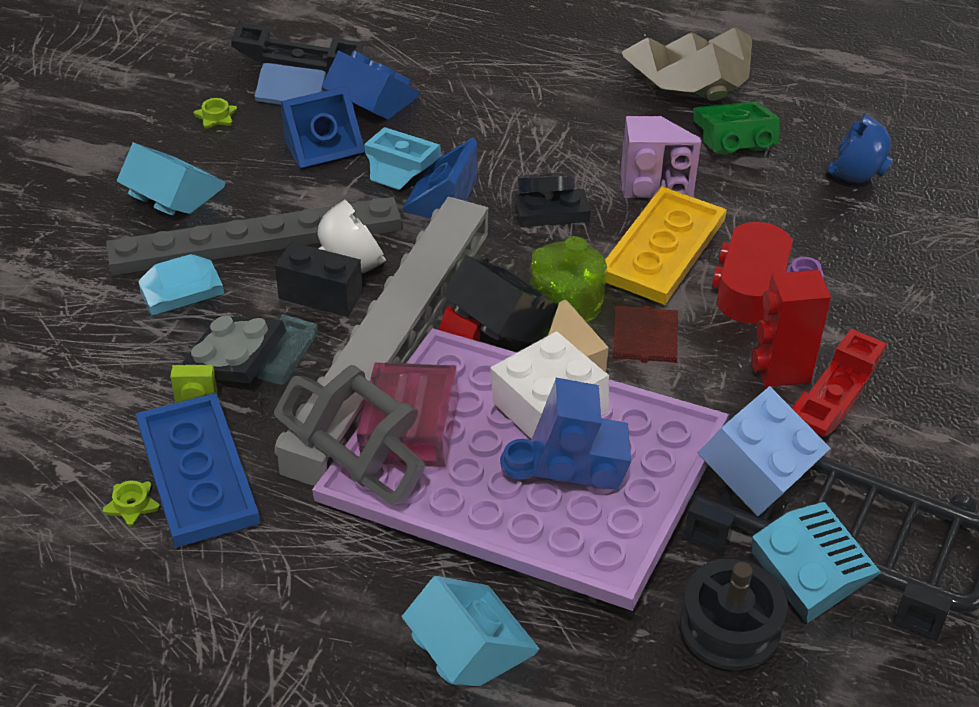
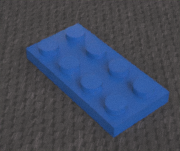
[135,393,260,548]

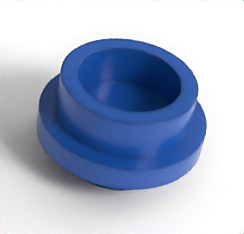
[500,439,534,479]

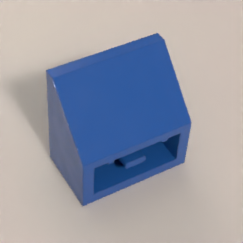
[321,50,420,120]

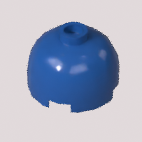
[826,113,893,184]

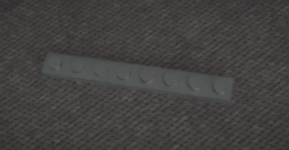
[106,197,402,276]

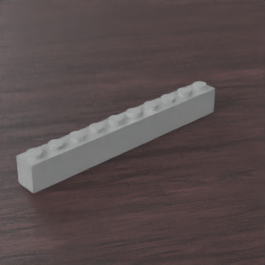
[275,196,488,486]

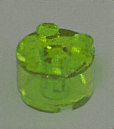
[530,236,607,323]

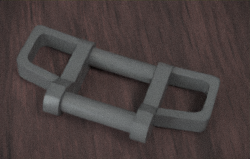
[274,365,425,504]

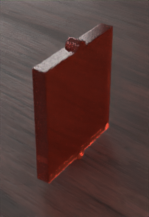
[612,305,678,363]

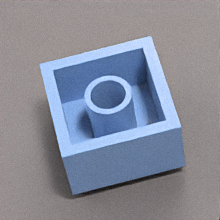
[697,386,831,516]

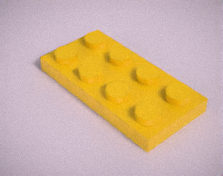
[598,186,727,305]

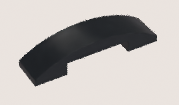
[231,23,364,74]

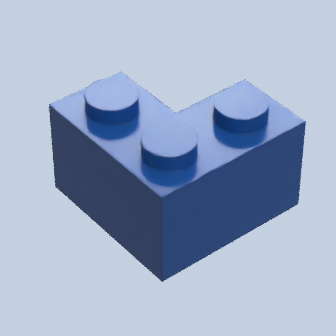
[532,377,631,490]

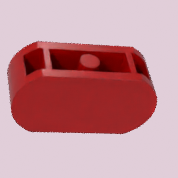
[712,222,793,324]

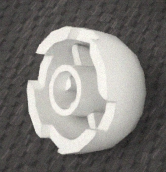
[317,199,386,274]

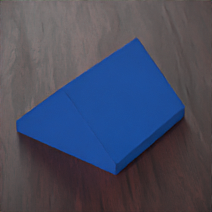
[281,86,365,169]
[403,137,477,218]

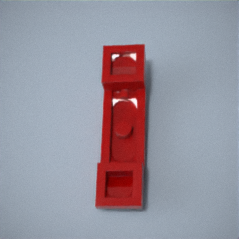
[792,329,887,437]

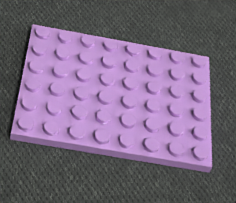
[312,328,729,611]

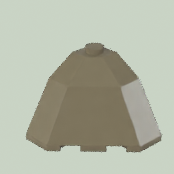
[622,27,752,101]

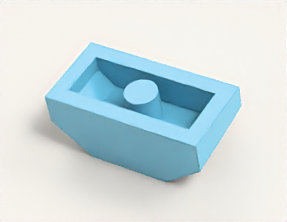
[364,127,441,190]
[138,254,224,316]

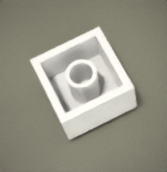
[490,331,609,440]

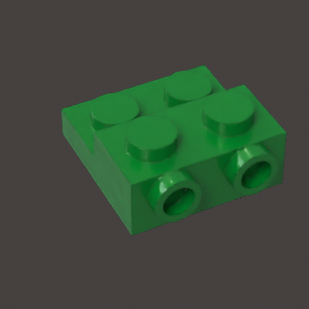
[693,101,780,155]

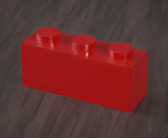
[751,270,831,387]

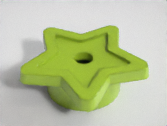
[194,98,237,129]
[102,481,159,527]

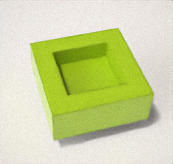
[170,365,218,403]

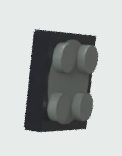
[181,316,287,383]

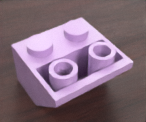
[621,116,701,198]

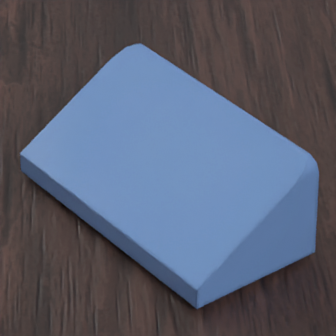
[255,63,327,105]

